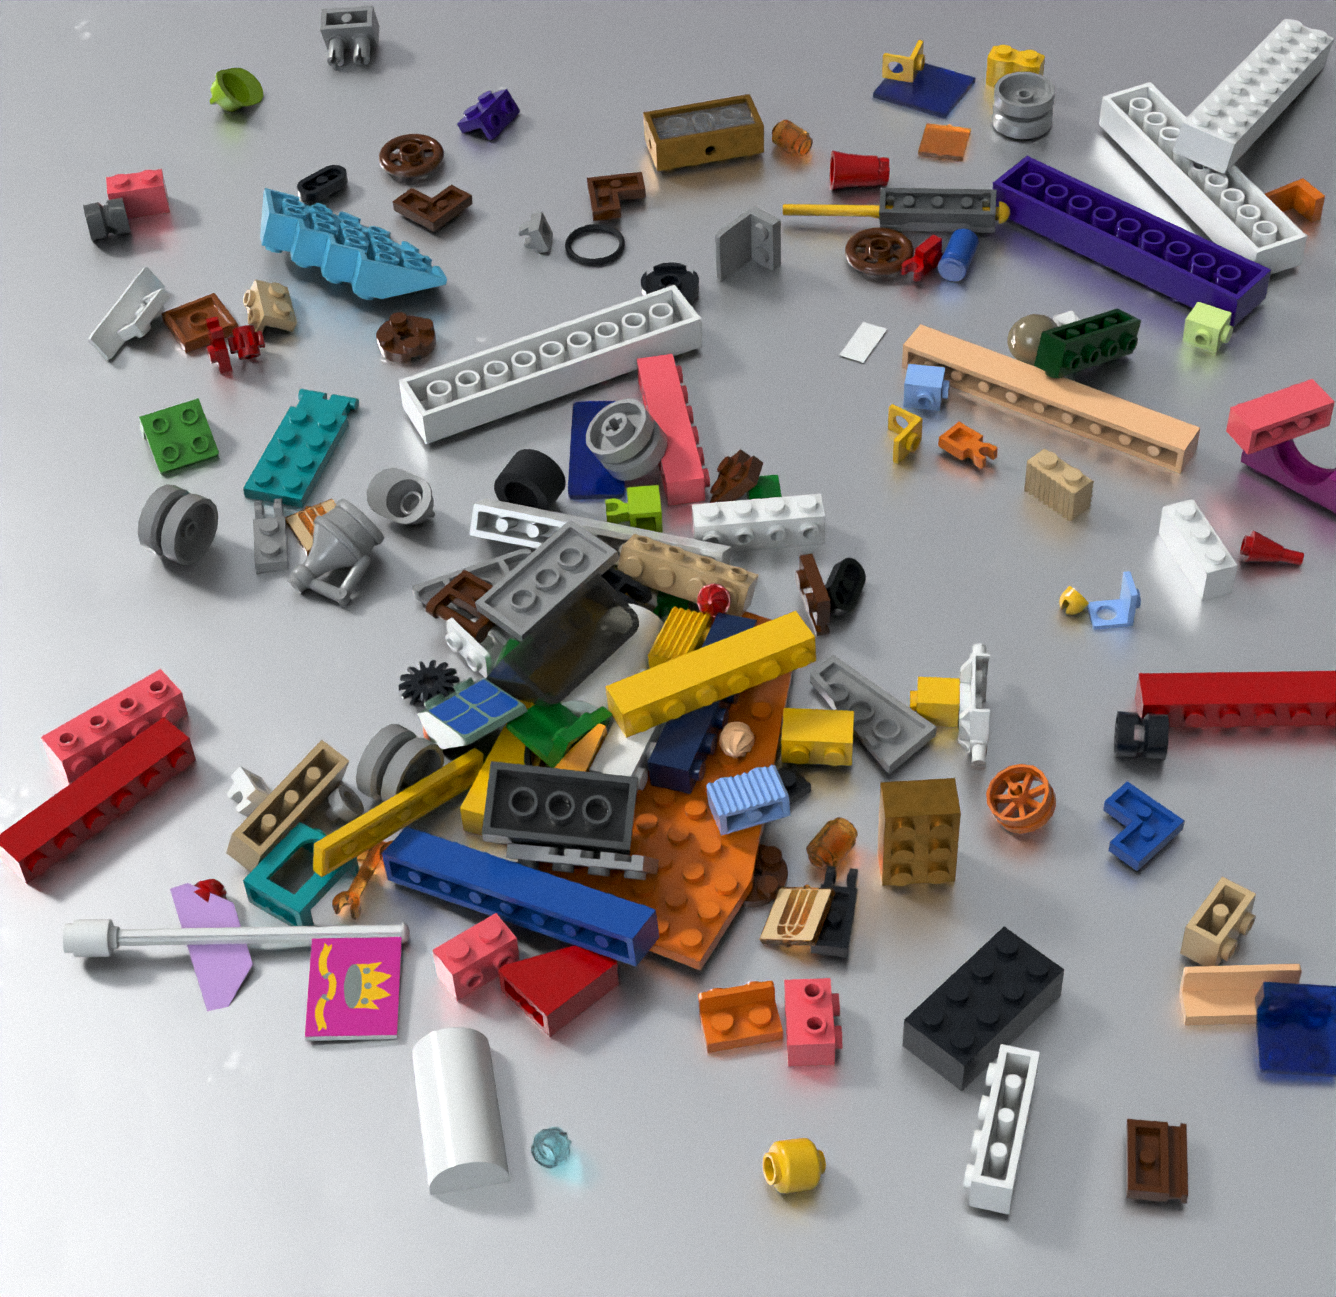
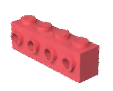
[41,669,188,784]

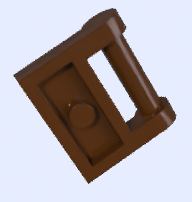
[425,569,496,644]

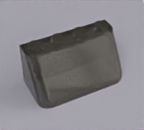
[486,573,639,708]

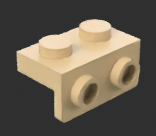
[243,279,297,332]

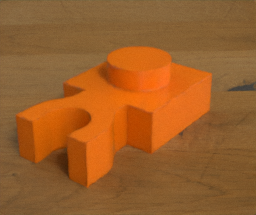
[938,422,998,469]

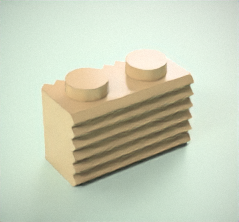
[1024,449,1095,521]

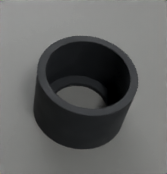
[494,449,566,511]

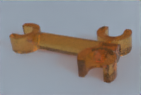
[332,840,394,919]

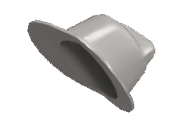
[366,468,435,526]

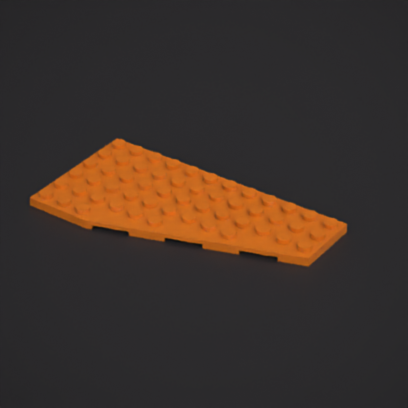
[536,612,793,971]

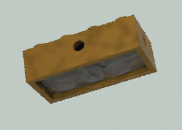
[643,94,764,171]

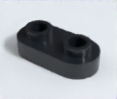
[297,165,348,204]
[825,558,866,616]

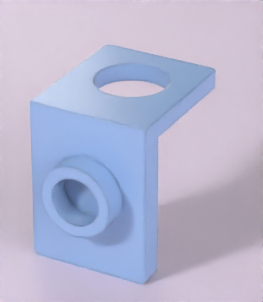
[1087,571,1141,630]

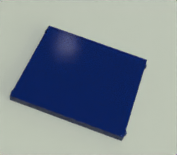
[873,63,975,119]

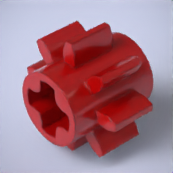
[227,325,265,360]

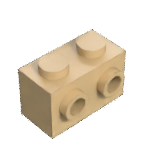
[1180,876,1256,966]

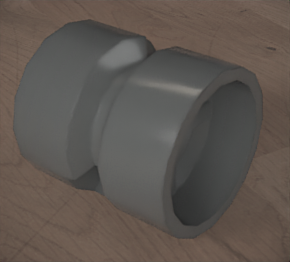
[83,197,131,241]

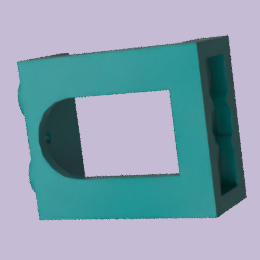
[243,822,360,926]

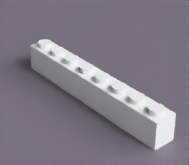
[469,498,732,565]

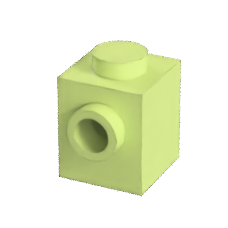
[1182,302,1233,353]

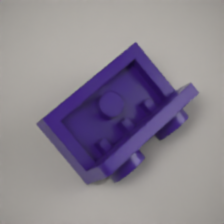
[457,89,520,140]

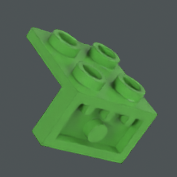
[139,398,219,474]

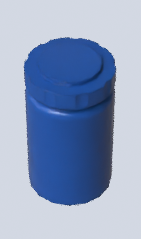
[938,228,979,282]

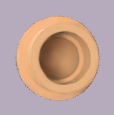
[719,722,755,759]

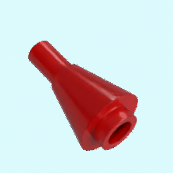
[1240,530,1304,566]

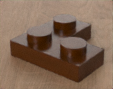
[587,172,646,221]
[392,185,473,231]
[710,449,763,503]

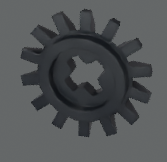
[398,660,460,708]

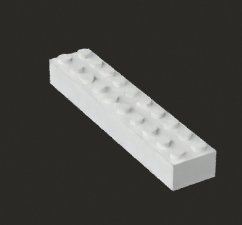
[1173,19,1335,174]
[1099,82,1307,275]
[399,285,702,444]

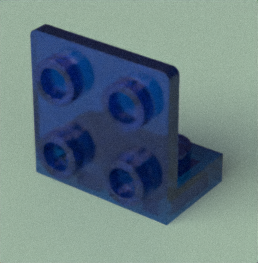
[1255,982,1336,1077]

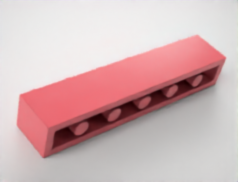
[637,354,710,506]

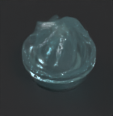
[531,1126,572,1169]

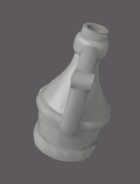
[287,498,385,606]

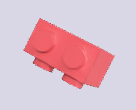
[106,169,170,219]
[432,913,520,1001]
[784,978,842,1067]

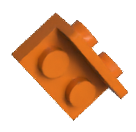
[698,981,783,1053]

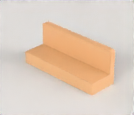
[1179,964,1303,1025]

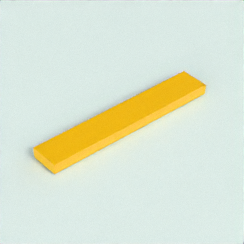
[313,748,484,877]

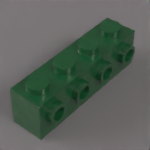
[1034,308,1141,378]

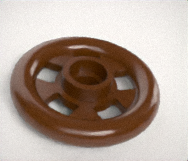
[379,134,444,178]
[845,228,914,276]

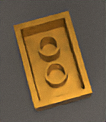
[877,778,961,886]

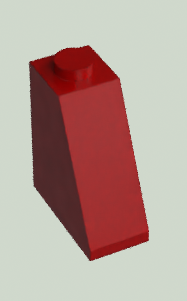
[498,945,619,1037]

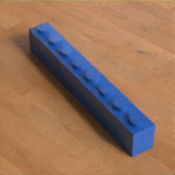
[382,827,659,967]

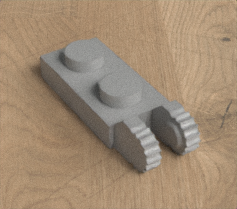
[253,498,289,573]

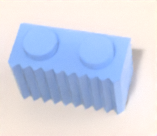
[706,764,791,836]

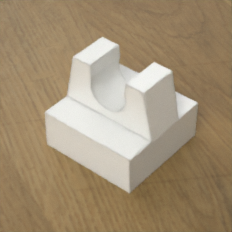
[227,766,271,816]

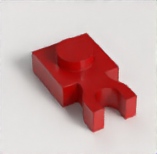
[205,316,232,374]

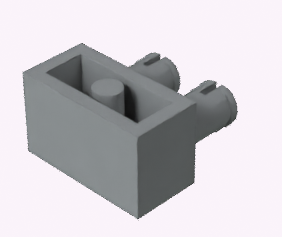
[320,6,380,67]

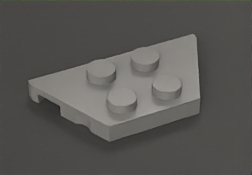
[412,547,531,620]

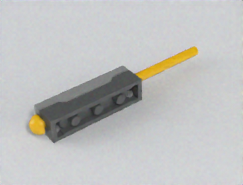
[783,188,1010,233]

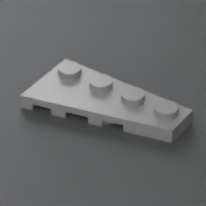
[810,655,936,774]
[506,843,659,880]

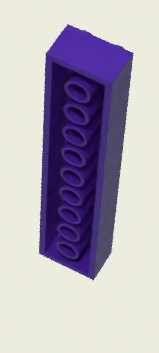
[992,156,1271,327]

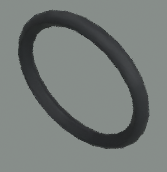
[565,224,625,265]

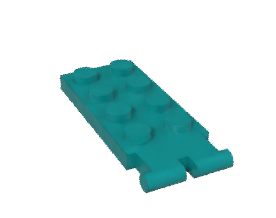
[243,389,359,508]

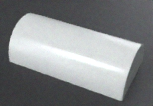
[560,603,664,733]
[412,1027,510,1195]

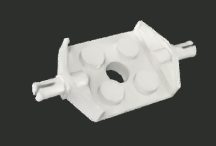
[958,643,990,770]

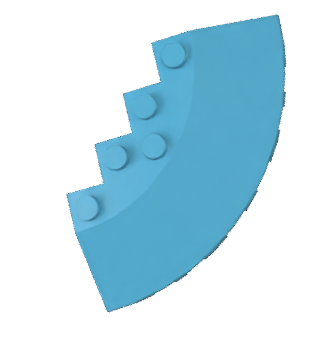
[260,188,447,300]

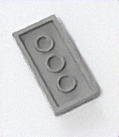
[475,520,619,644]

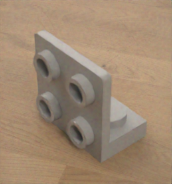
[715,206,781,281]

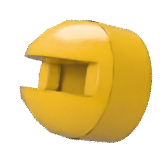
[1059,586,1089,615]

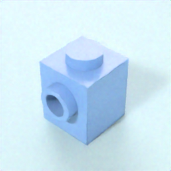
[903,364,950,411]

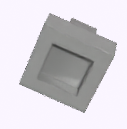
[518,212,553,254]

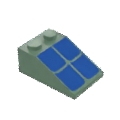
[417,677,528,749]

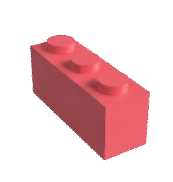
[1226,379,1335,455]

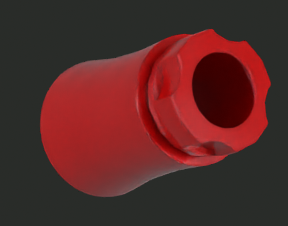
[829,151,890,190]

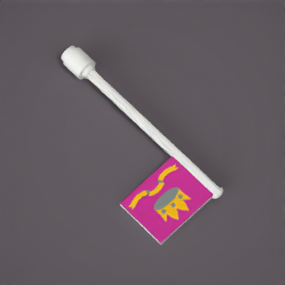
[63,919,410,1041]

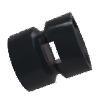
[1114,711,1169,760]

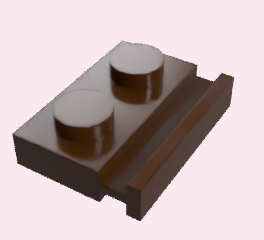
[795,553,830,636]
[1126,1119,1188,1203]

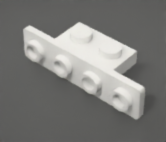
[88,267,170,360]

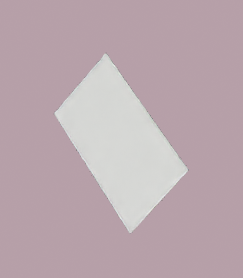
[839,322,887,363]

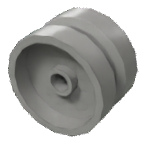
[992,72,1055,139]
[586,398,667,481]
[138,484,218,565]
[356,724,444,802]

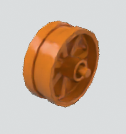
[986,764,1056,834]

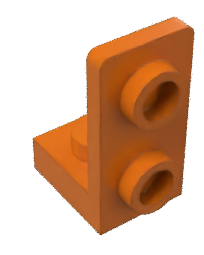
[1265,178,1325,223]

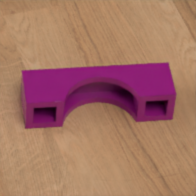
[1240,439,1336,513]

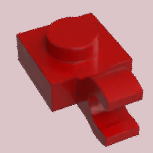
[901,234,943,282]

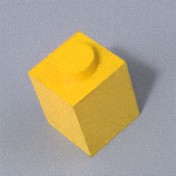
[910,677,960,727]

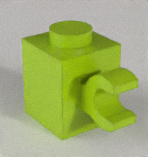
[605,485,663,533]

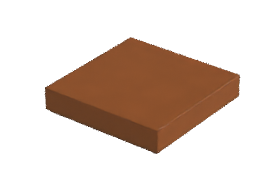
[161,293,239,353]

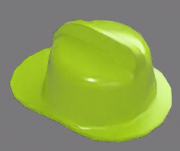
[209,68,264,112]

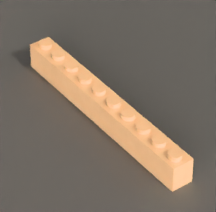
[902,324,1200,474]

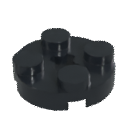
[641,262,699,306]

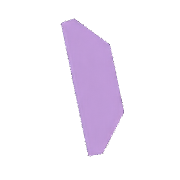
[170,883,253,1011]

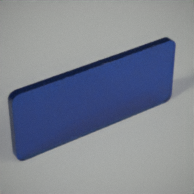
[568,401,625,500]

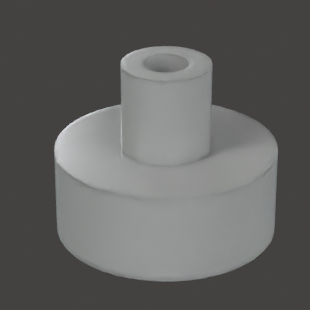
[326,785,364,822]

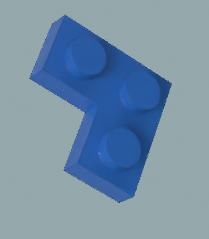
[1103,781,1185,871]

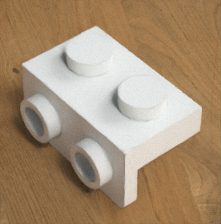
[445,617,508,680]

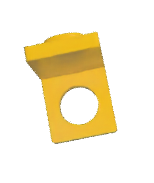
[882,40,926,83]
[888,404,923,464]

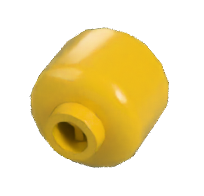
[763,1138,826,1193]

